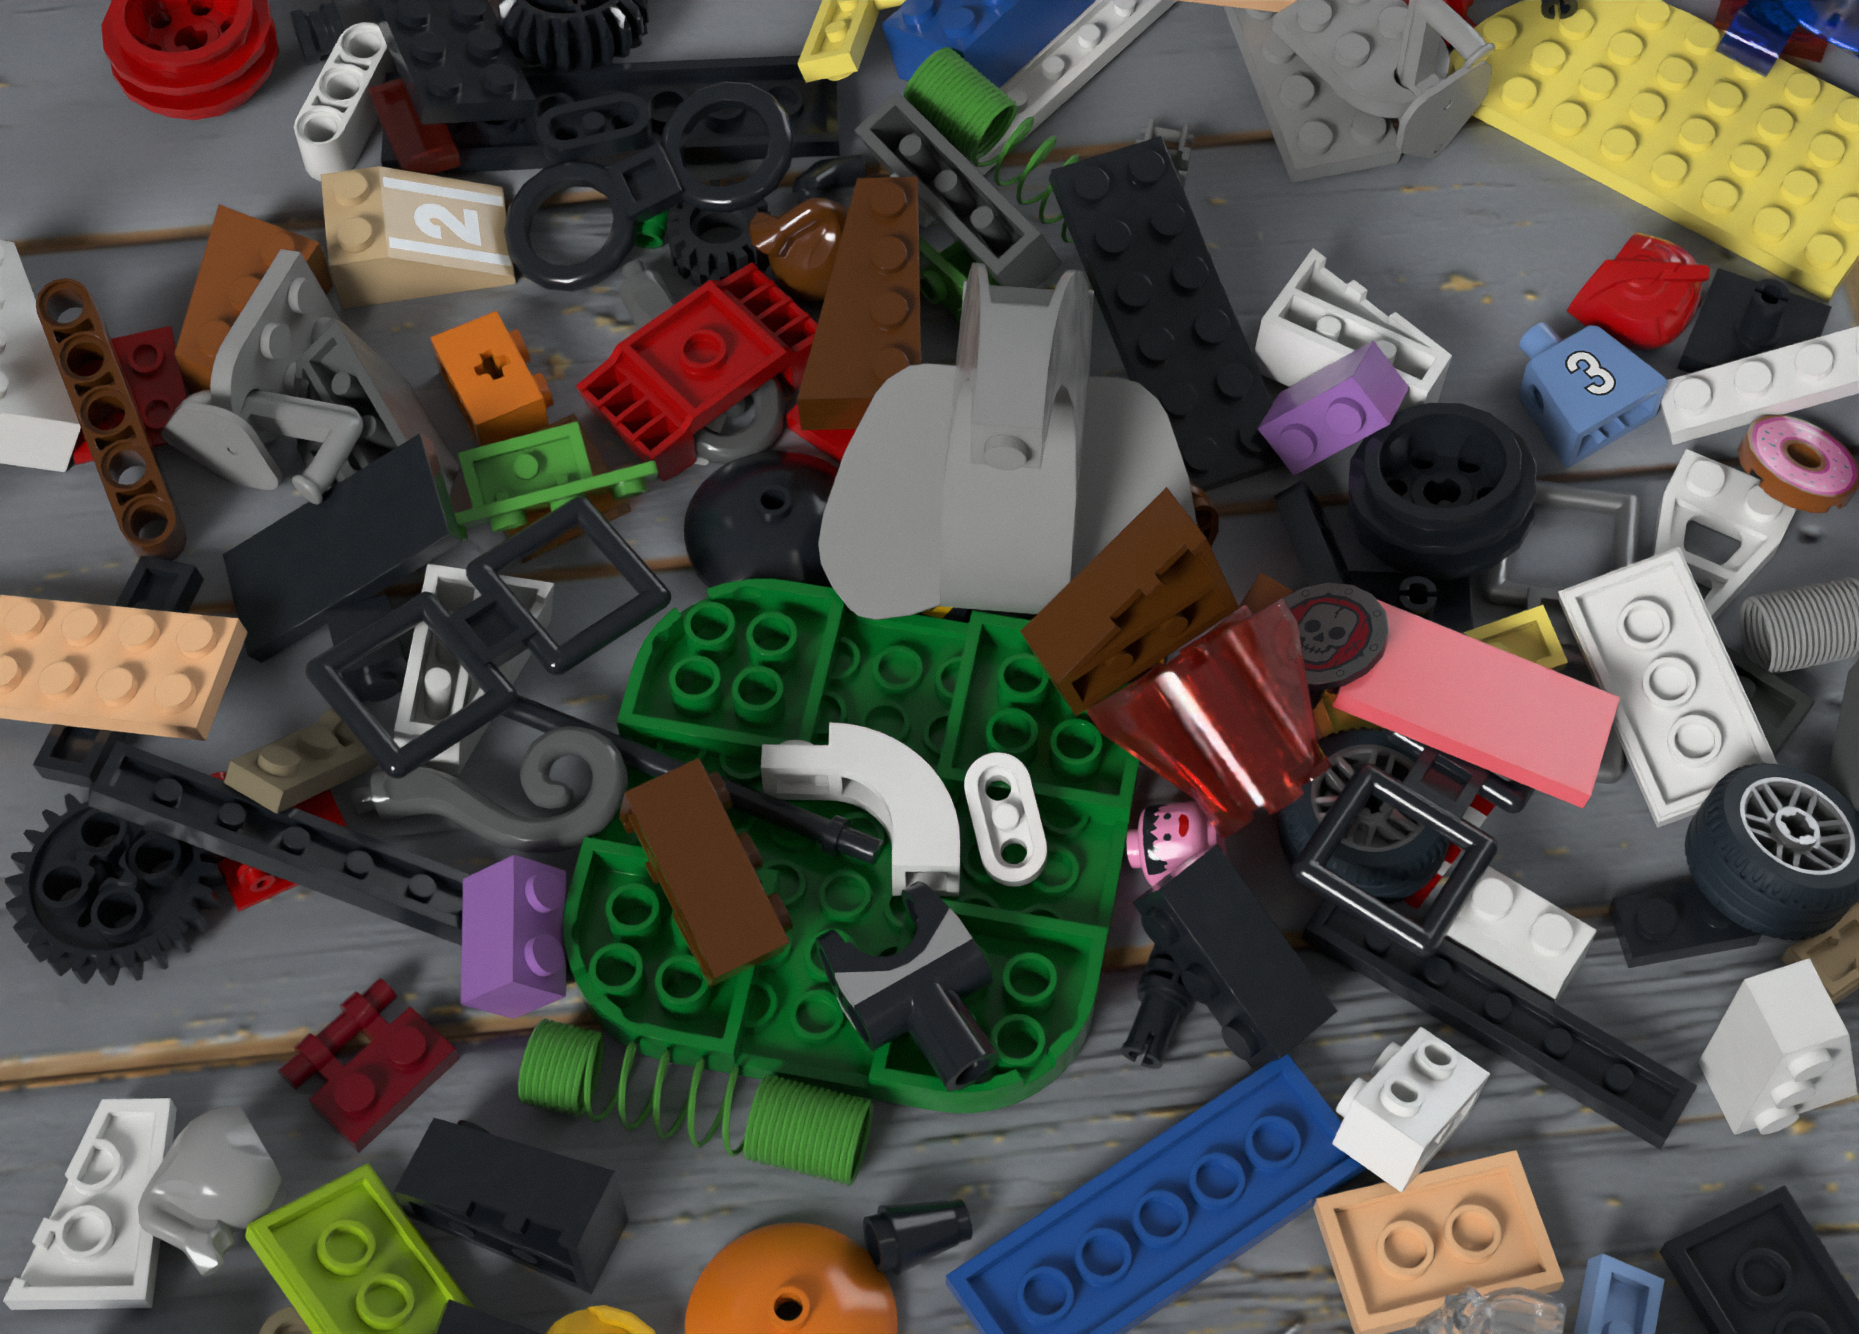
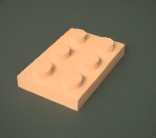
[1313,1150,1564,1334]

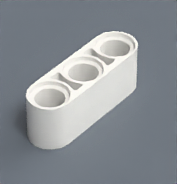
[294,22,397,181]

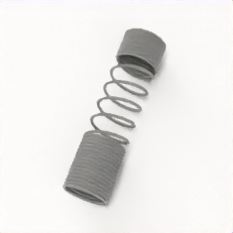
[1739,576,1859,675]

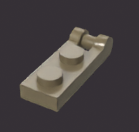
[224,707,378,814]

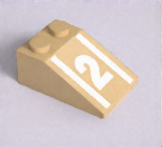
[320,166,516,309]

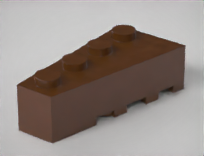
[797,177,922,430]

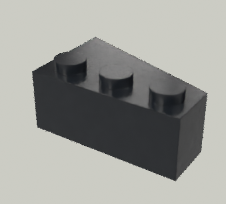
[394,1118,629,1294]

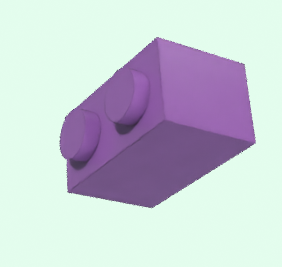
[1258,340,1409,475]
[461,854,566,1019]

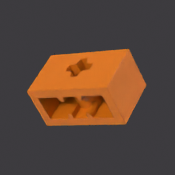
[430,311,554,447]

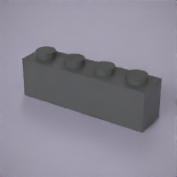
[854,90,1062,288]

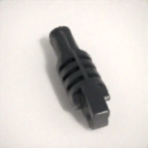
[1121,944,1197,1069]

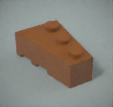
[175,204,333,395]

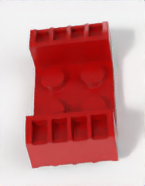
[576,262,818,482]

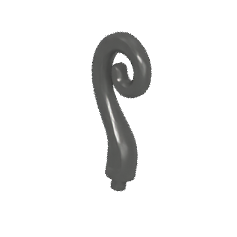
[619,260,786,464]
[351,726,628,853]

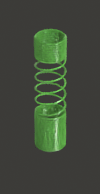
[903,47,1079,243]
[518,1018,873,1186]

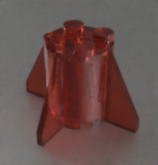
[1086,598,1332,839]

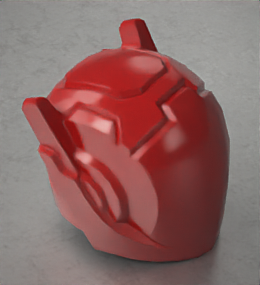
[1567,232,1710,351]

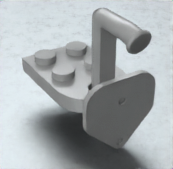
[1272,0,1495,159]
[161,249,363,504]

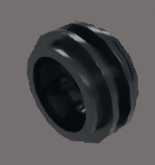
[1348,403,1537,581]

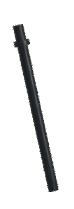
[501,695,884,865]

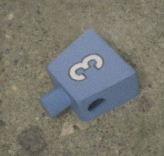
[1519,322,1668,469]

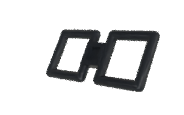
[305,496,671,779]
[1292,630,1536,957]

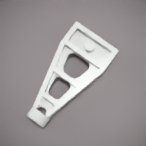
[1651,449,1796,621]

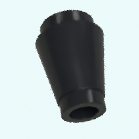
[863,1199,973,1275]

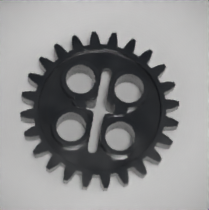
[5,783,226,986]

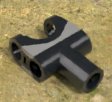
[815,881,999,1092]

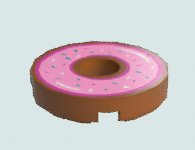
[1737,415,1859,513]

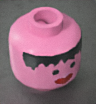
[1127,800,1227,887]

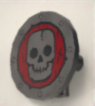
[1258,583,1390,710]

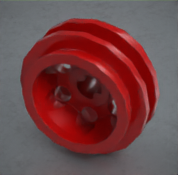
[101,0,279,120]

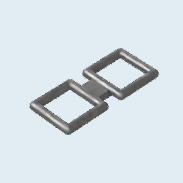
[1483,480,1640,784]

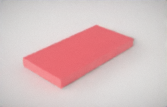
[1332,599,1620,808]

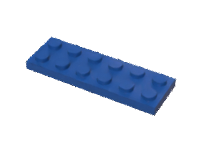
[946,1053,1367,1334]

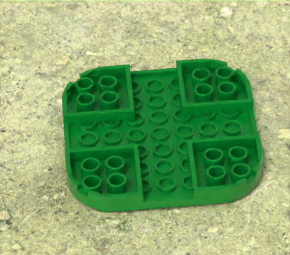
[563,579,1142,1113]

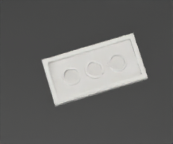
[1558,547,1777,828]

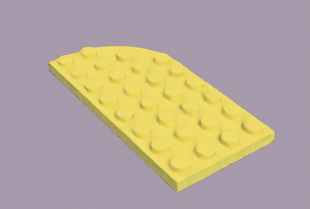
[1447,0,1859,302]

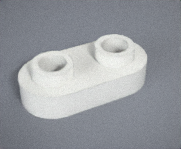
[964,752,1048,887]

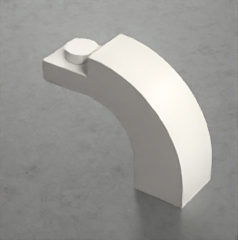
[761,722,960,897]

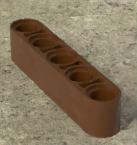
[36,278,187,561]

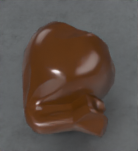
[748,198,849,306]

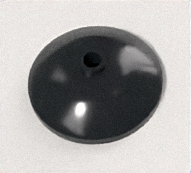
[684,450,839,588]

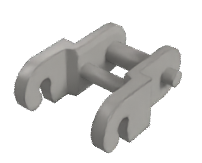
[1135,118,1194,188]

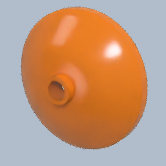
[685,1222,898,1334]

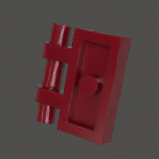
[278,978,460,1153]

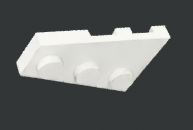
[3,1098,177,1310]

